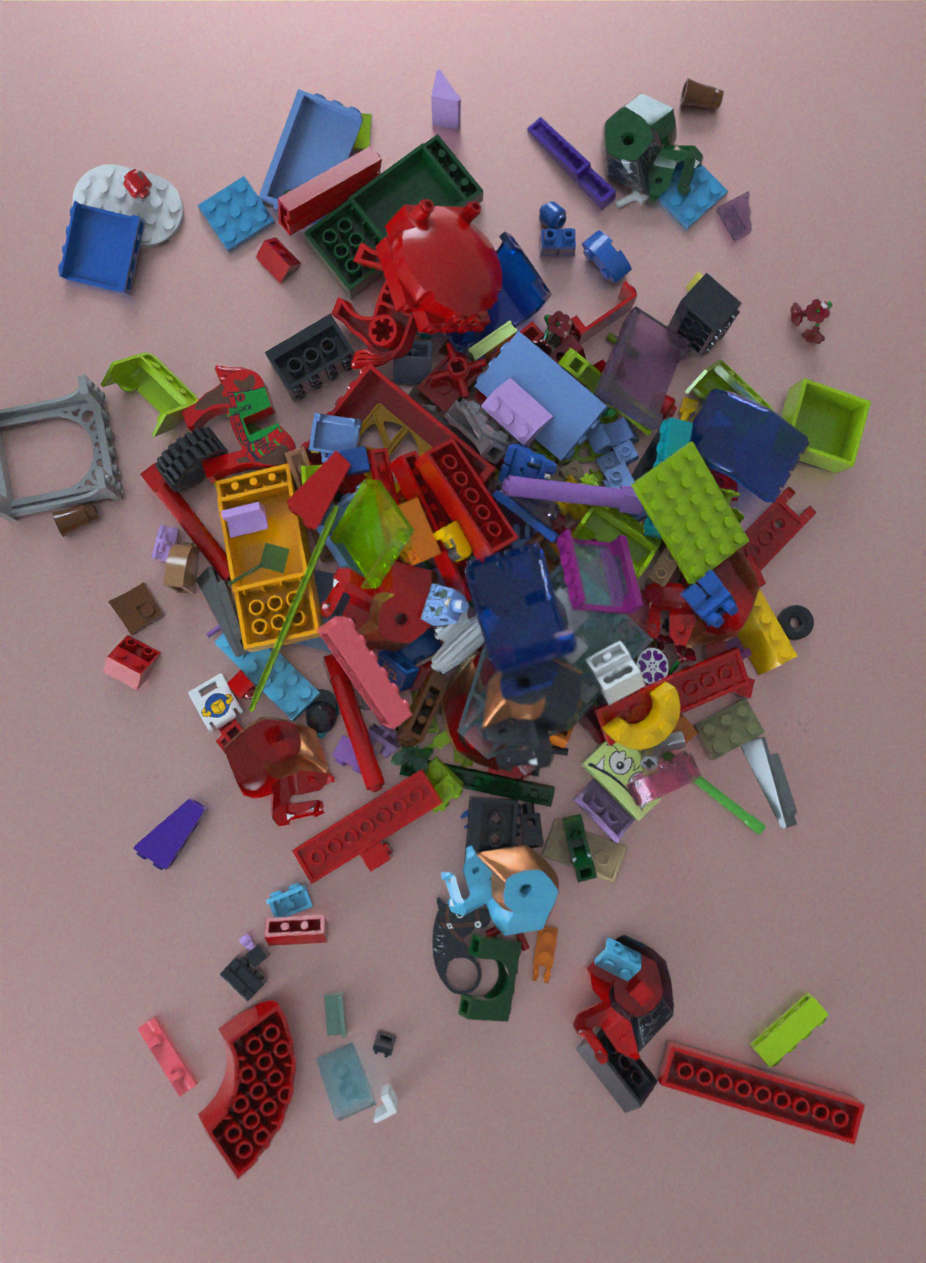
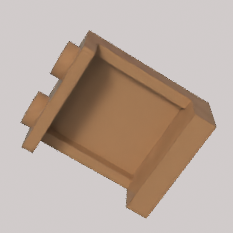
[644,546,678,587]

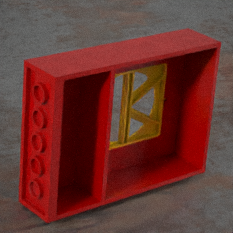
[300,363,499,524]

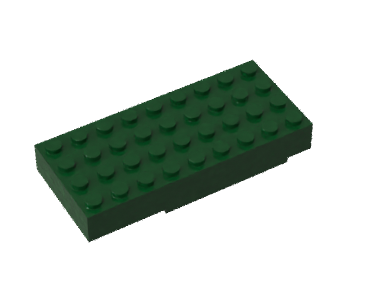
[304,134,484,298]

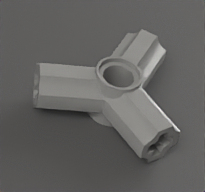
[640,731,685,771]

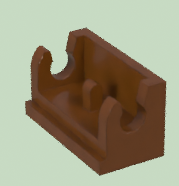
[523,532,563,577]

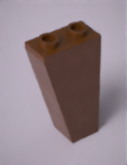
[394,670,450,748]

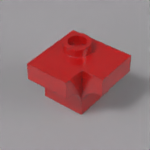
[216,719,245,753]

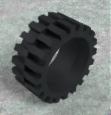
[155,426,228,492]

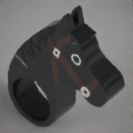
[432,897,491,995]

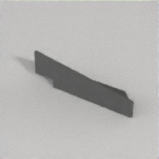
[197,566,249,657]
[740,737,797,829]

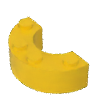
[602,682,680,750]

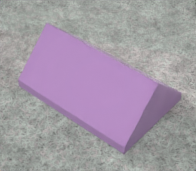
[431,69,461,130]
[573,778,634,843]

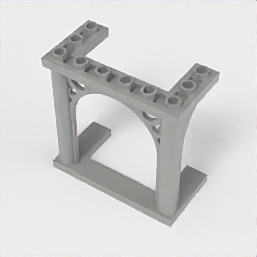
[0,375,123,522]

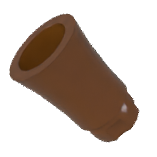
[680,78,724,109]
[52,502,100,537]

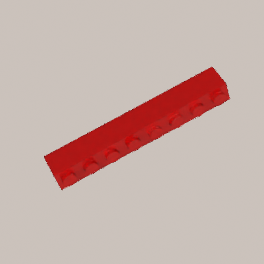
[389,450,483,602]

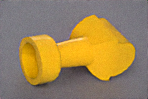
[679,397,698,422]

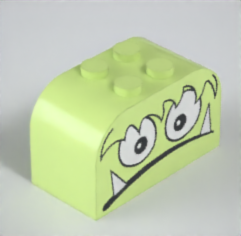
[580,741,665,821]

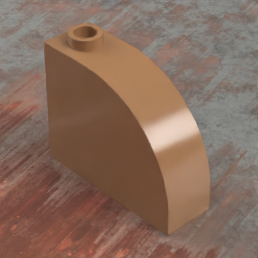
[163,542,200,594]

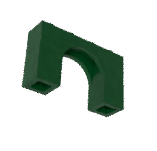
[458,934,522,1022]

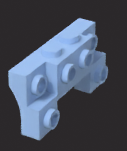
[596,440,647,522]

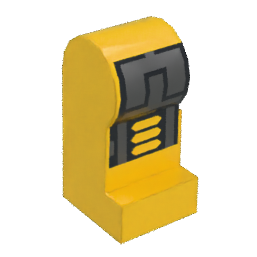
[433,521,471,562]

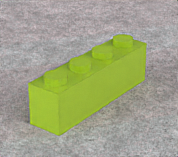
[750,993,829,1068]

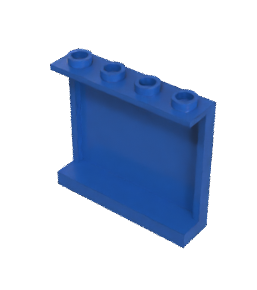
[58,201,145,295]

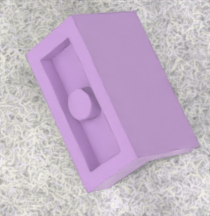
[221,502,269,538]

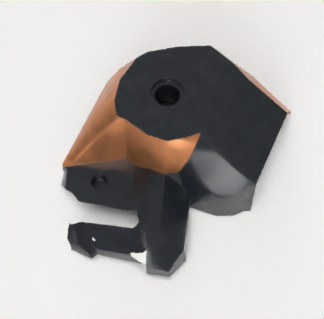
[482,652,583,769]

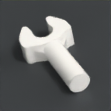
[615,189,649,208]

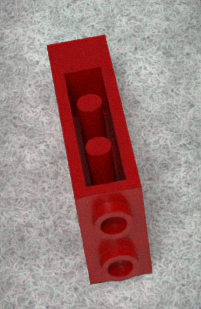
[286,451,352,530]

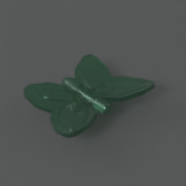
[391,746,433,775]

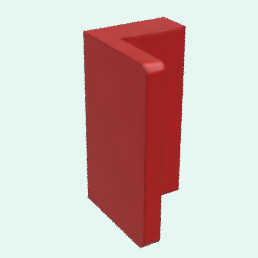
[256,237,301,282]

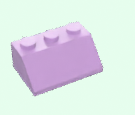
[481,378,554,446]

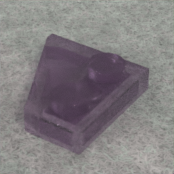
[716,191,752,242]

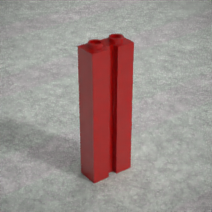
[278,146,382,236]

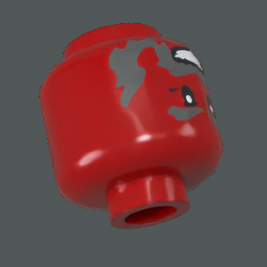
[123,169,152,199]

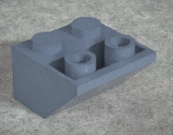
[393,340,432,384]

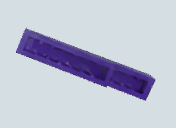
[527,117,616,211]

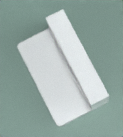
[373,1083,399,1123]

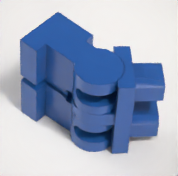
[498,443,557,482]
[679,570,739,628]

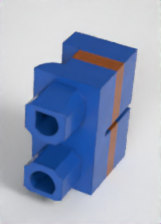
[539,228,576,257]

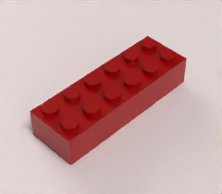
[414,438,518,563]

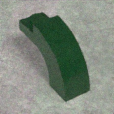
[562,814,597,883]

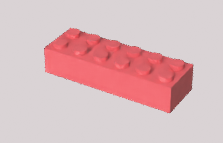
[317,616,412,729]

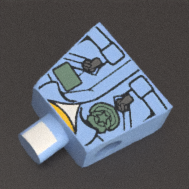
[421,584,469,626]

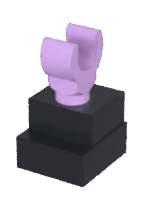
[239,934,271,968]

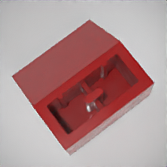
[103,635,161,690]

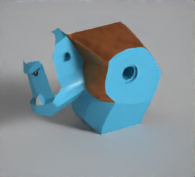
[441,845,559,936]

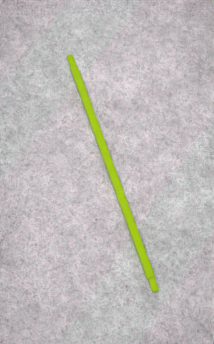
[248,505,339,712]

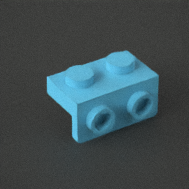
[266,883,313,918]
[594,937,642,982]

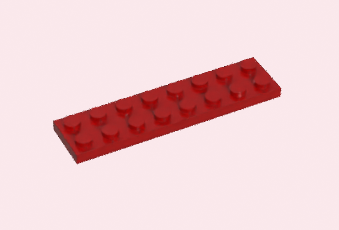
[594,647,750,746]
[292,769,443,884]

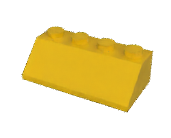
[737,588,797,676]

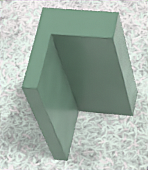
[324,992,348,1038]

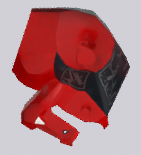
[572,935,674,1065]

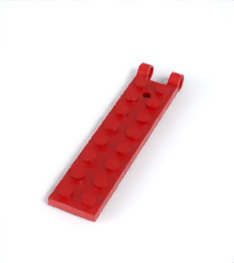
[729,486,817,571]

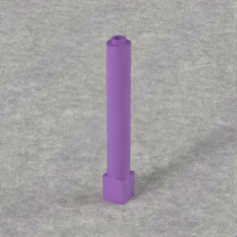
[502,476,644,514]

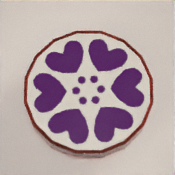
[633,647,669,686]

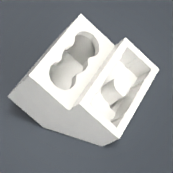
[585,641,645,705]

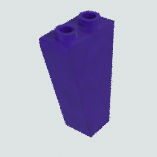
[133,798,209,870]

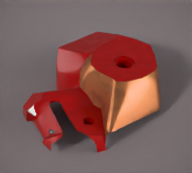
[319,559,439,652]

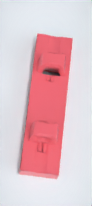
[138,1016,198,1097]

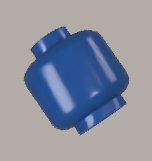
[539,201,567,229]

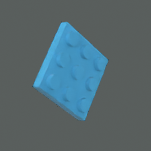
[657,160,728,230]
[198,176,275,252]

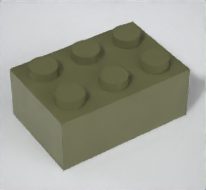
[692,698,765,760]

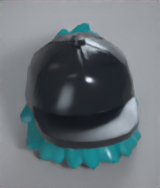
[305,689,340,739]

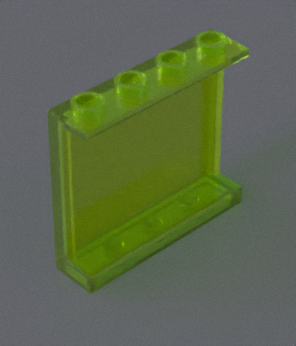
[330,479,414,588]

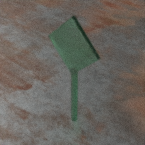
[228,543,290,585]

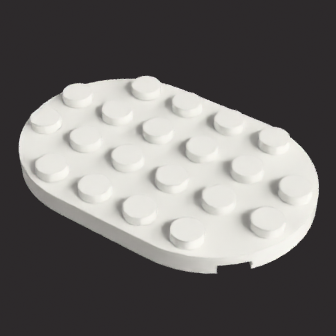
[72,164,184,248]

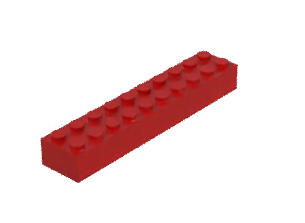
[657,1040,865,1145]

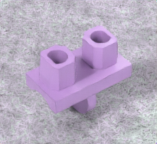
[151,525,180,562]
[368,724,400,758]

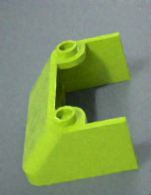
[100,352,198,437]
[685,360,773,445]
[571,505,662,580]

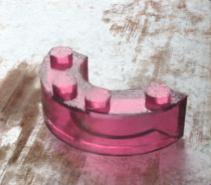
[626,750,702,806]

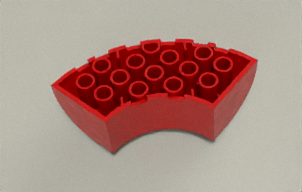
[198,1000,296,1180]

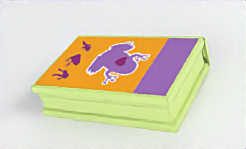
[468,320,518,368]

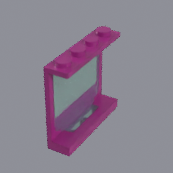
[557,529,643,615]

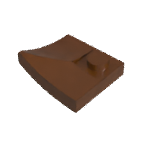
[108,582,165,635]

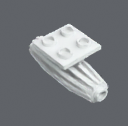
[430,607,502,674]

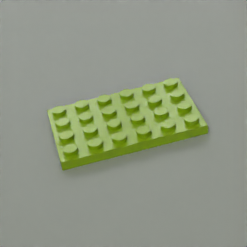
[631,442,749,584]

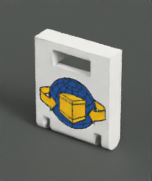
[188,673,245,733]

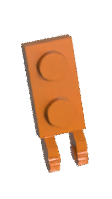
[532,926,558,983]

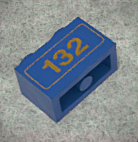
[376,650,419,692]

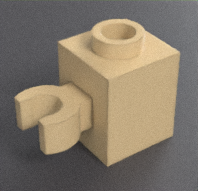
[551,459,586,483]

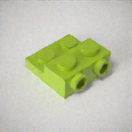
[423,757,464,813]

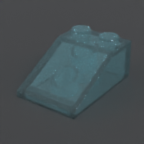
[316,1043,376,1121]

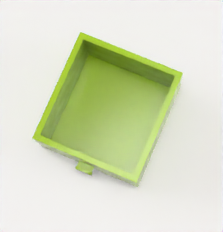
[772,378,871,473]

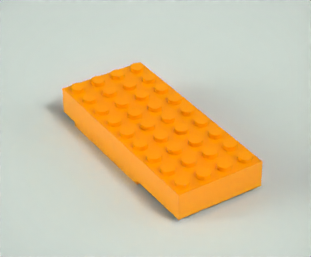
[215,464,324,652]

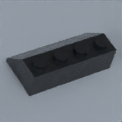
[576,1026,658,1113]

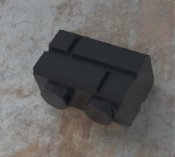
[219,954,267,1002]

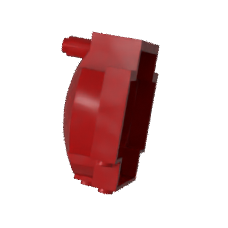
[376,199,502,334]

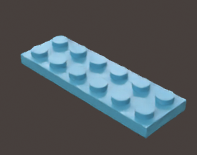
[214,633,321,721]

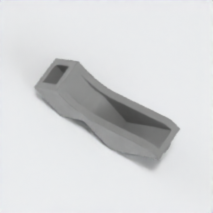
[445,400,507,465]

